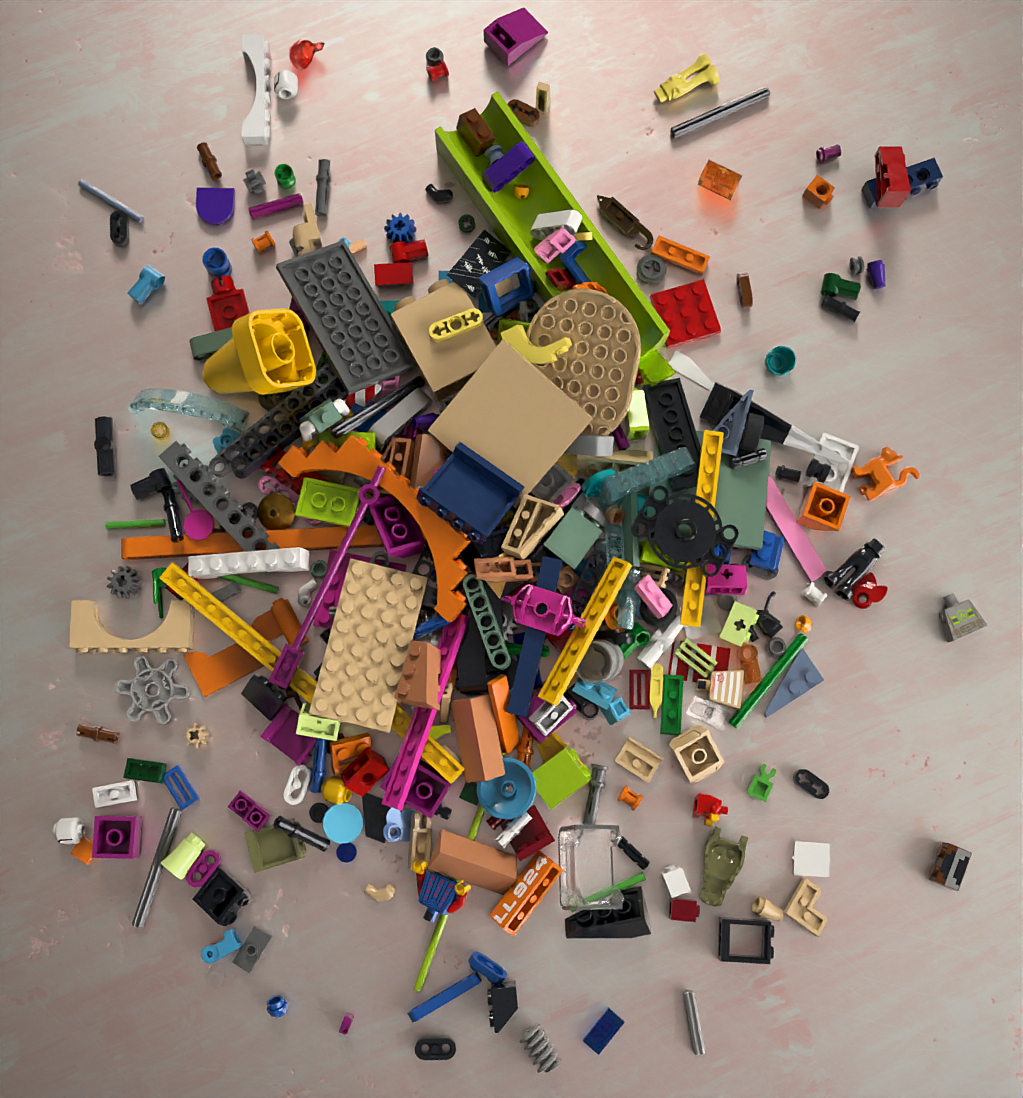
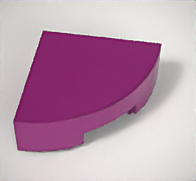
[339,1012,354,1035]

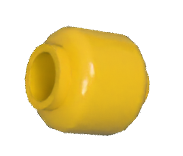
[321,776,352,805]

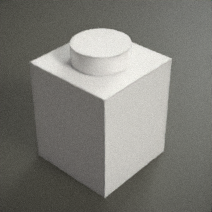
[661,864,691,898]

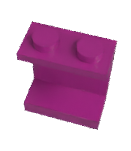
[260,704,316,766]

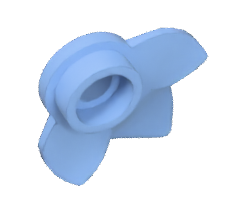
[383,808,415,842]

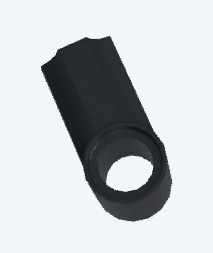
[130,468,173,501]
[563,683,599,720]

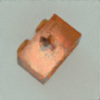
[697,160,742,201]

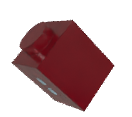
[669,897,700,922]

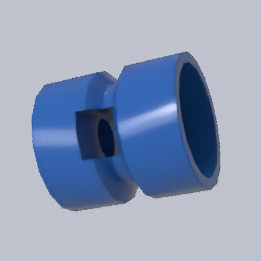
[202,247,232,280]

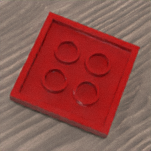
[650,279,722,348]

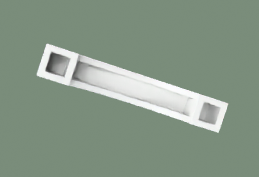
[242,34,270,146]
[188,547,309,579]

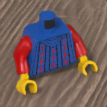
[412,859,471,923]

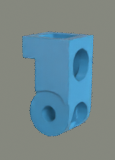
[201,928,243,964]

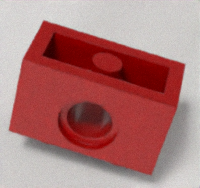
[340,747,389,797]

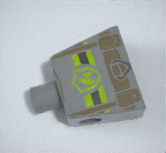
[939,593,988,642]

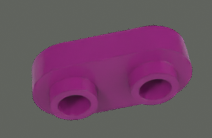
[186,850,221,887]

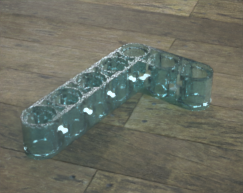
[596,447,696,515]

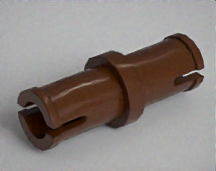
[197,142,222,180]
[76,723,120,744]

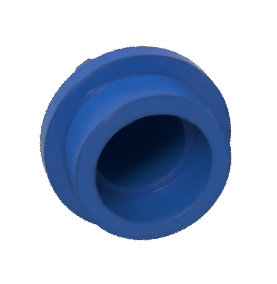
[267,995,287,1018]

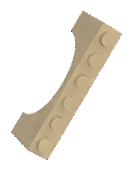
[69,600,195,653]

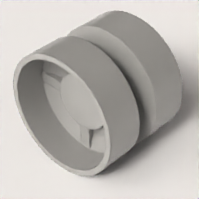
[576,639,624,683]

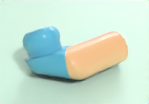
[338,238,367,254]

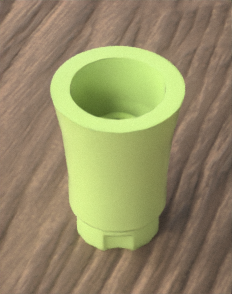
[161,832,206,880]

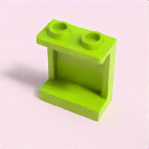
[532,746,592,810]

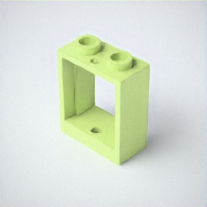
[296,702,340,741]

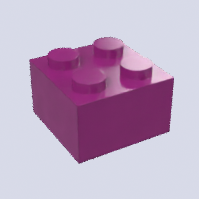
[92,816,142,859]

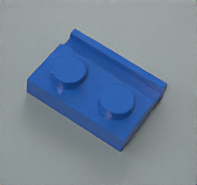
[748,530,785,572]

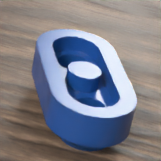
[468,952,507,984]

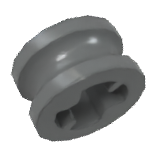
[850,256,864,274]

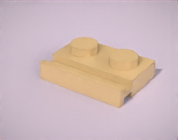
[614,737,663,783]

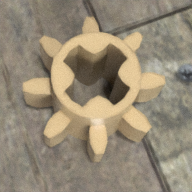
[183,723,210,748]

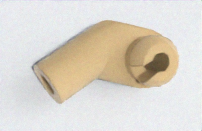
[364,884,395,902]

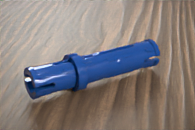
[309,738,328,793]

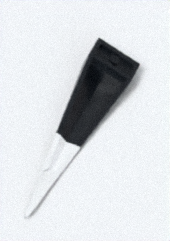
[700,382,850,464]

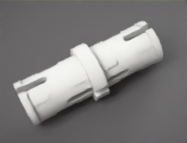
[495,812,532,848]

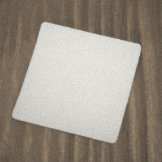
[679,599,722,639]

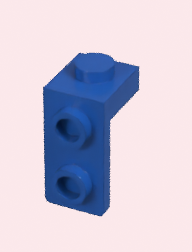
[559,241,591,284]

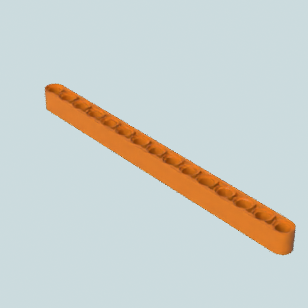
[121,525,384,560]

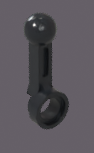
[593,629,633,645]

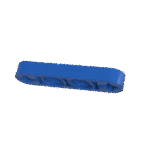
[407,972,482,1023]

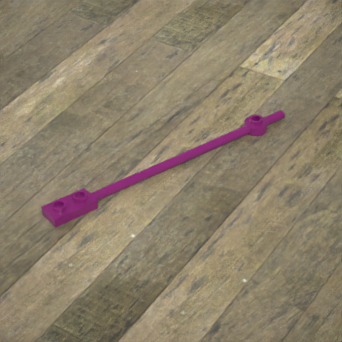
[268,465,385,689]

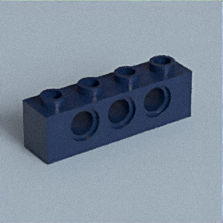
[861,157,943,208]

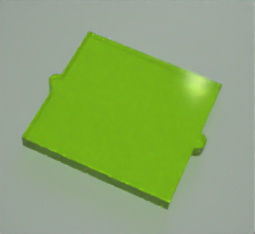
[638,350,676,386]

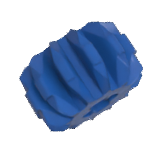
[384,212,416,243]

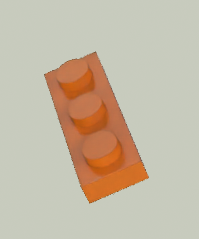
[651,235,710,275]

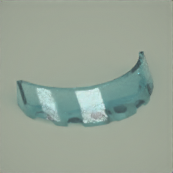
[128,388,250,434]

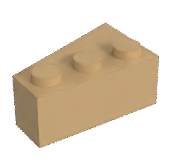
[501,494,564,560]

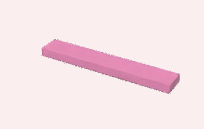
[766,475,827,583]

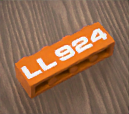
[489,851,563,936]

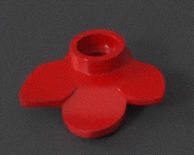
[852,572,888,609]

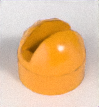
[514,184,529,199]
[795,615,812,632]

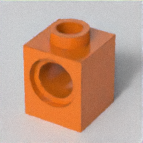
[802,175,835,209]

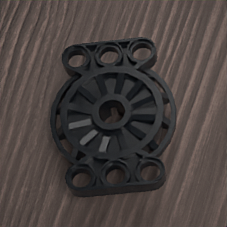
[631,485,739,578]

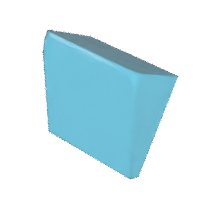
[601,696,631,725]

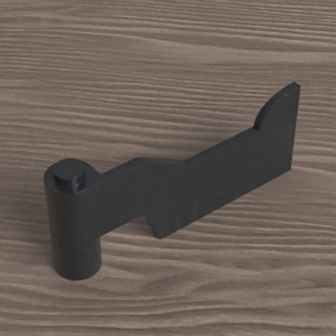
[455,572,509,694]

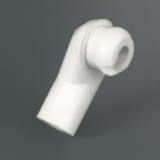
[298,579,319,607]

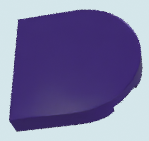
[196,188,235,225]

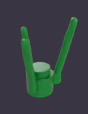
[152,567,183,618]

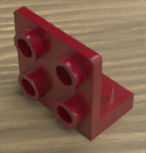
[500,805,555,861]

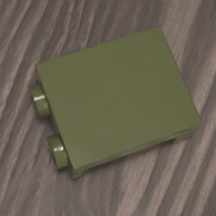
[244,818,306,873]

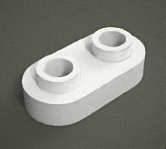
[284,765,311,805]

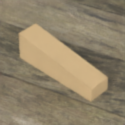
[535,82,551,114]

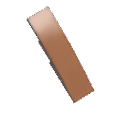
[474,557,542,584]

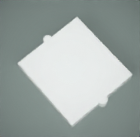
[791,841,831,877]

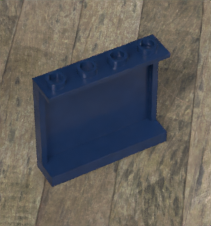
[416,442,524,545]

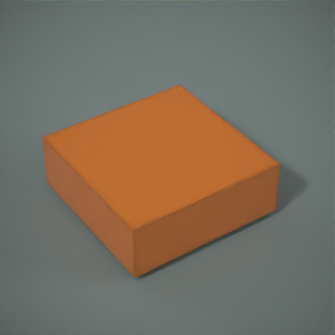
[70,836,93,865]

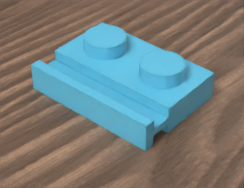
[572,678,617,710]

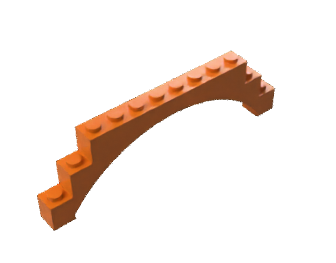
[278,435,471,622]

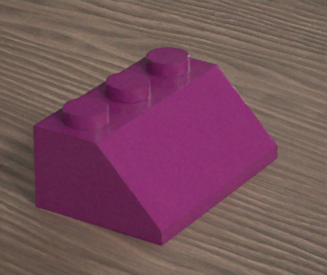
[368,495,425,558]
[379,752,453,819]

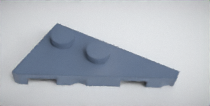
[700,390,754,457]
[764,648,824,718]

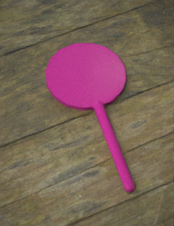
[177,479,214,540]

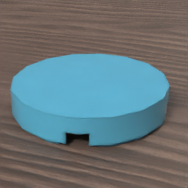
[322,802,363,844]

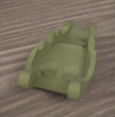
[700,827,748,906]

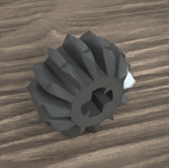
[107,566,141,599]

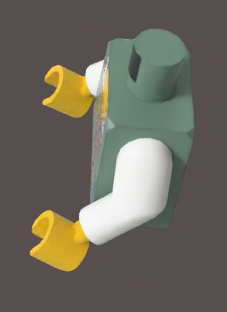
[299,398,354,452]

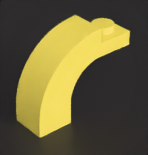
[500,325,572,364]

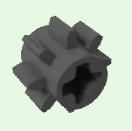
[243,169,266,194]

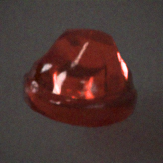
[289,39,325,70]

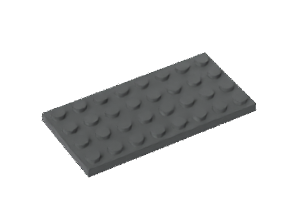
[276,240,416,395]

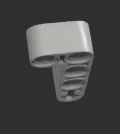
[368,387,433,455]

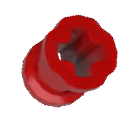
[426,60,449,83]

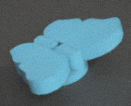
[213,428,249,457]

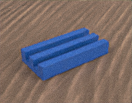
[164,765,200,810]

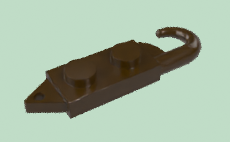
[597,195,654,250]

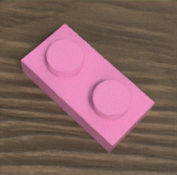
[634,575,673,619]

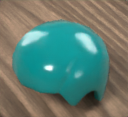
[765,346,796,376]

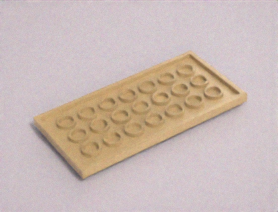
[309,558,428,733]

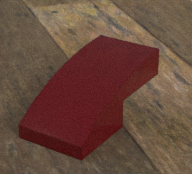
[545,267,577,290]

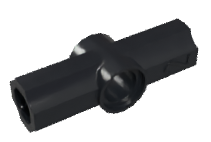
[94,416,117,477]

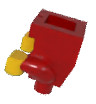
[692,793,728,827]

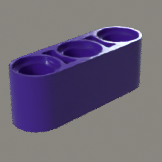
[482,142,535,193]

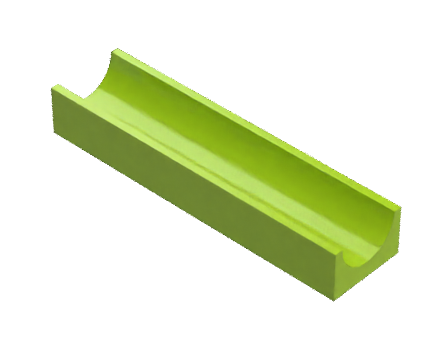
[435,91,670,362]

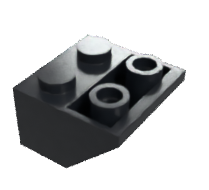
[241,675,289,721]
[487,981,518,1033]

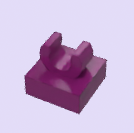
[400,425,422,443]

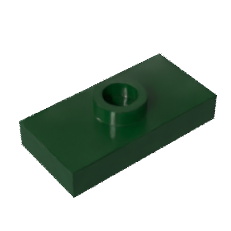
[123,758,167,784]

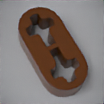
[507,99,540,127]
[736,272,753,308]

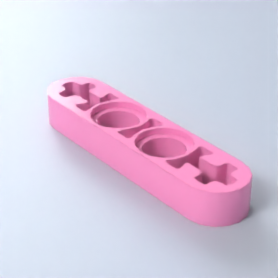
[258,476,323,526]

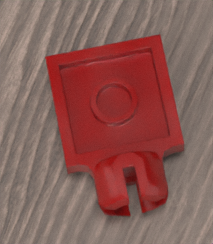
[206,276,250,332]

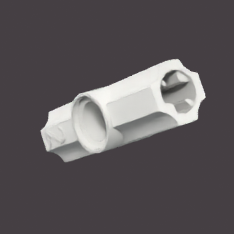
[636,614,684,669]

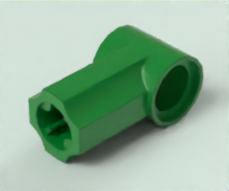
[618,622,650,660]

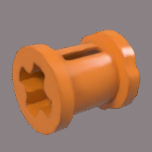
[251,231,276,254]
[617,785,643,811]

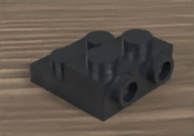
[192,866,252,926]

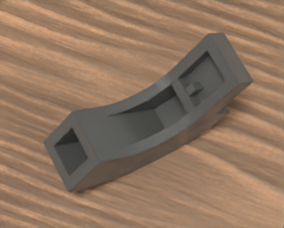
[564,434,614,456]

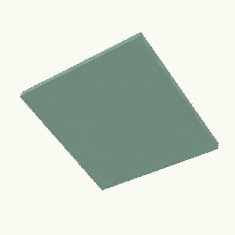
[644,431,771,550]

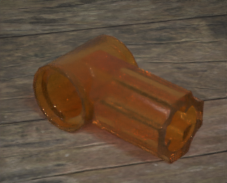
[737,644,762,684]

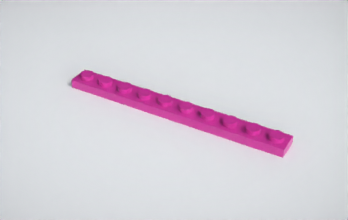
[381,614,469,811]

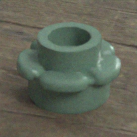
[310,560,327,579]

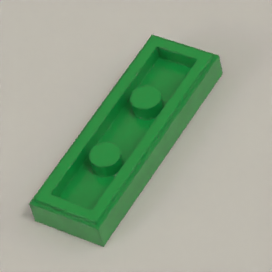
[660,674,684,736]

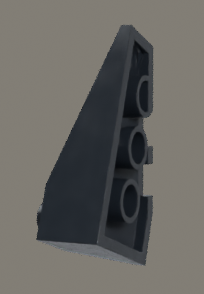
[565,886,651,939]

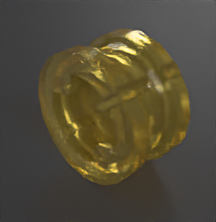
[151,422,170,441]

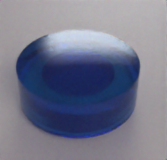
[336,842,357,863]

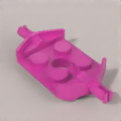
[500,584,586,637]

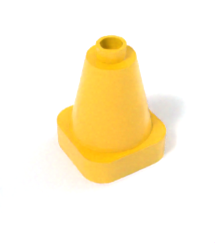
[203,309,316,394]

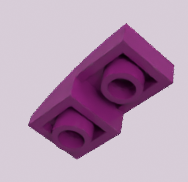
[228,790,271,832]

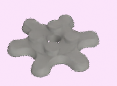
[115,655,189,724]

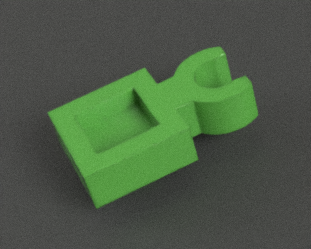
[746,764,776,802]

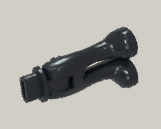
[822,538,885,601]

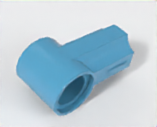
[128,265,165,304]

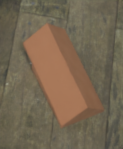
[409,434,449,489]
[451,694,505,782]
[427,829,517,895]

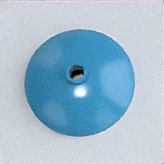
[477,757,536,819]

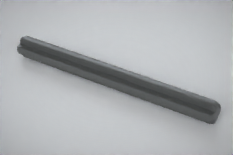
[132,807,182,928]

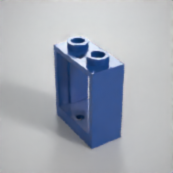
[478,257,535,317]

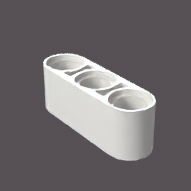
[530,210,582,240]

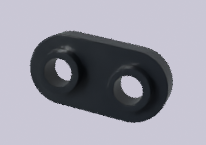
[415,1037,456,1060]

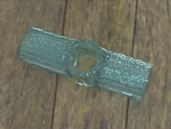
[616,569,642,629]

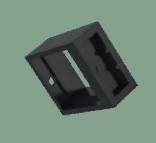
[718,917,774,964]

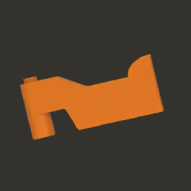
[183,598,309,697]

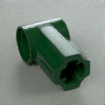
[820,273,861,300]

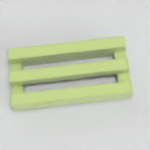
[674,638,718,678]

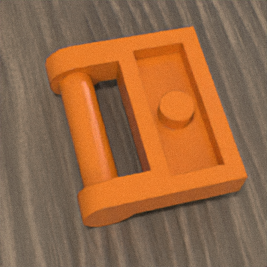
[330,732,371,776]

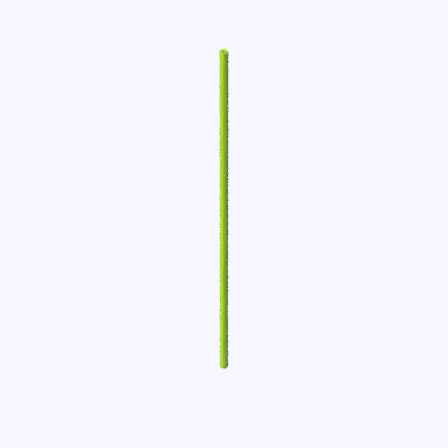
[413,638,546,992]

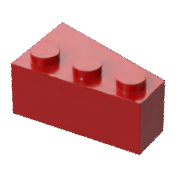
[874,146,911,207]

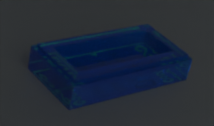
[583,1007,625,1055]

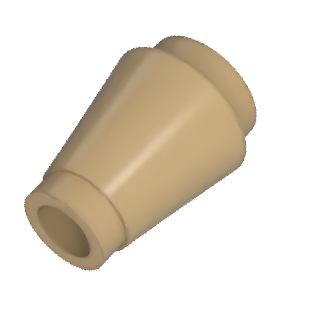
[752,897,784,922]

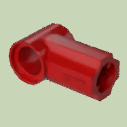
[389,239,429,263]

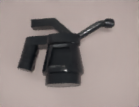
[741,591,783,642]

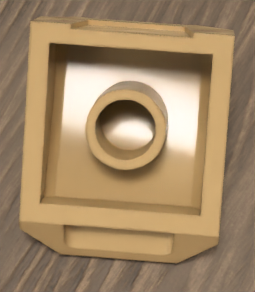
[669,725,725,783]

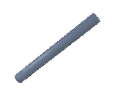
[78,179,144,223]

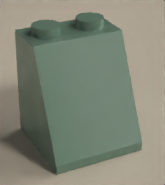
[542,506,602,569]

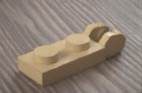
[408,811,432,870]

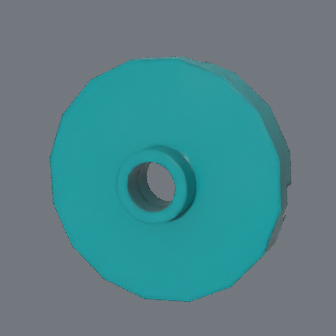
[581,469,619,497]

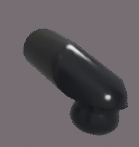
[425,184,453,202]

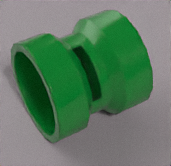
[274,164,296,189]

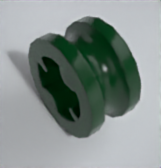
[458,214,476,233]

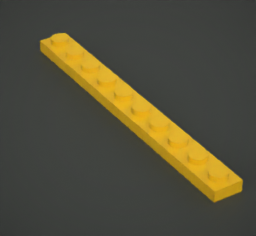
[679,430,724,628]
[159,563,317,704]

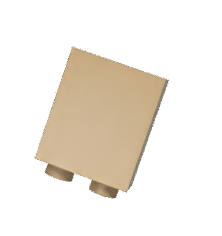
[391,279,497,403]

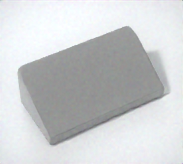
[528,696,573,736]

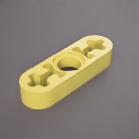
[429,308,483,342]

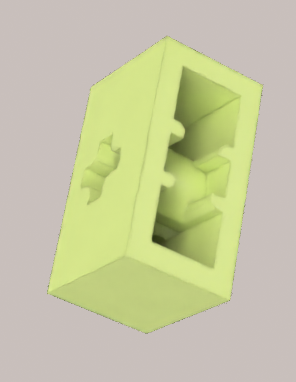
[719,601,759,647]

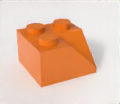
[796,481,851,531]

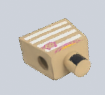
[696,670,744,709]

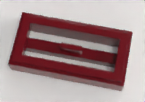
[629,670,650,710]

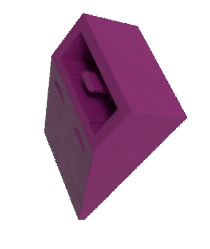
[483,7,548,66]

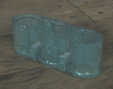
[604,523,625,569]

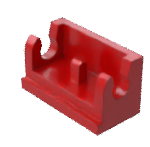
[374,262,414,286]

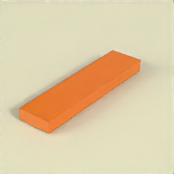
[487,674,521,754]

